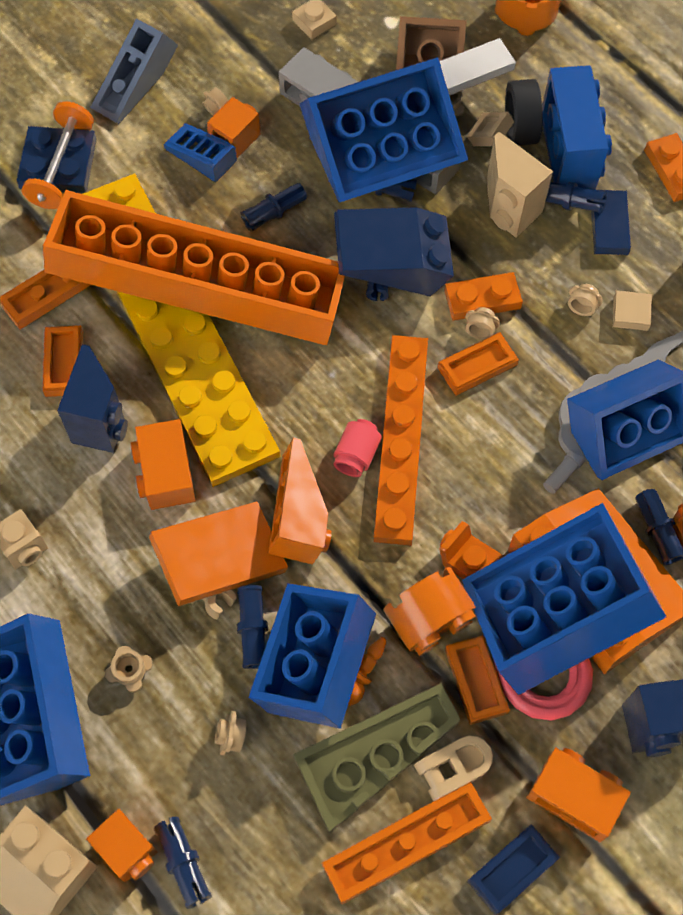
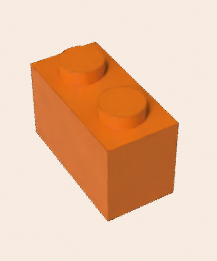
[131,419,196,510]
[526,747,631,843]

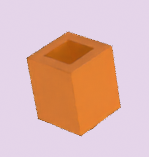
[207,97,260,158]
[86,808,158,883]

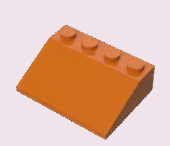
[508,488,683,675]

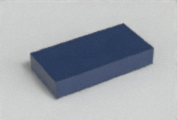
[591,190,631,255]
[467,824,560,915]

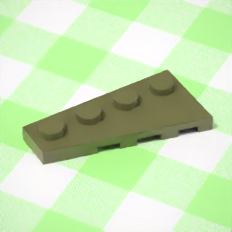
[293,683,460,834]

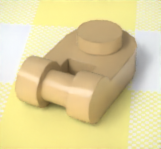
[414,736,493,801]

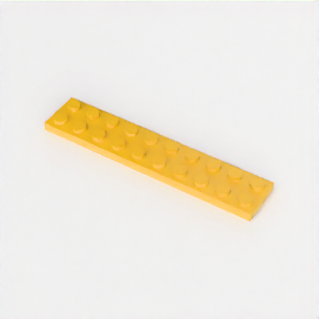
[83,173,281,487]

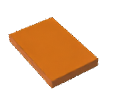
[149,501,288,606]

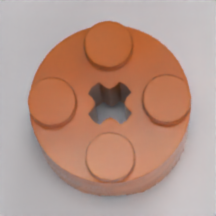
[495,0,561,36]
[383,567,476,656]

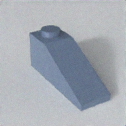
[90,18,178,124]

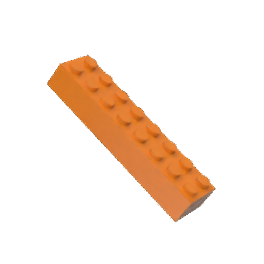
[43,190,345,346]

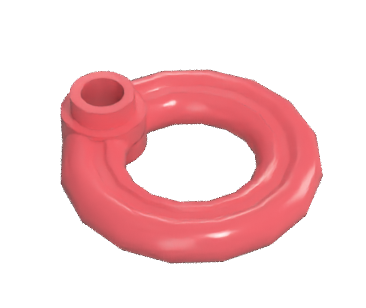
[492,658,593,721]

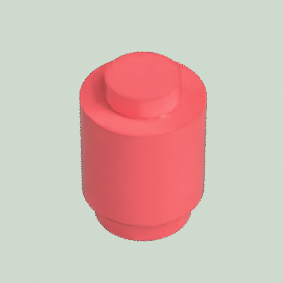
[333,419,382,477]

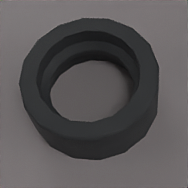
[505,79,543,146]

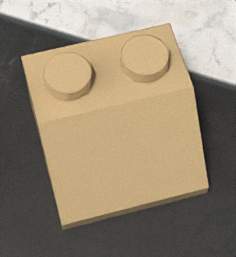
[487,132,553,237]
[0,805,98,915]

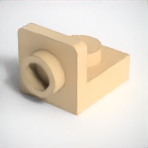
[0,509,48,570]

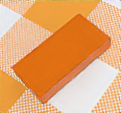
[43,325,83,397]
[437,332,519,396]
[445,635,510,725]

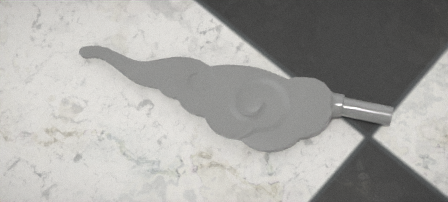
[543,331,683,494]

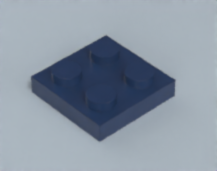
[16,126,97,194]

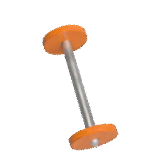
[21,101,94,209]

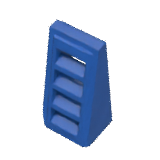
[164,123,237,182]

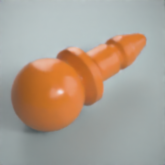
[348,637,387,706]

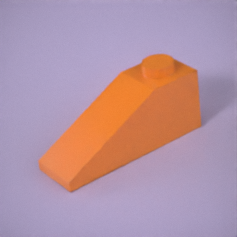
[268,437,332,565]

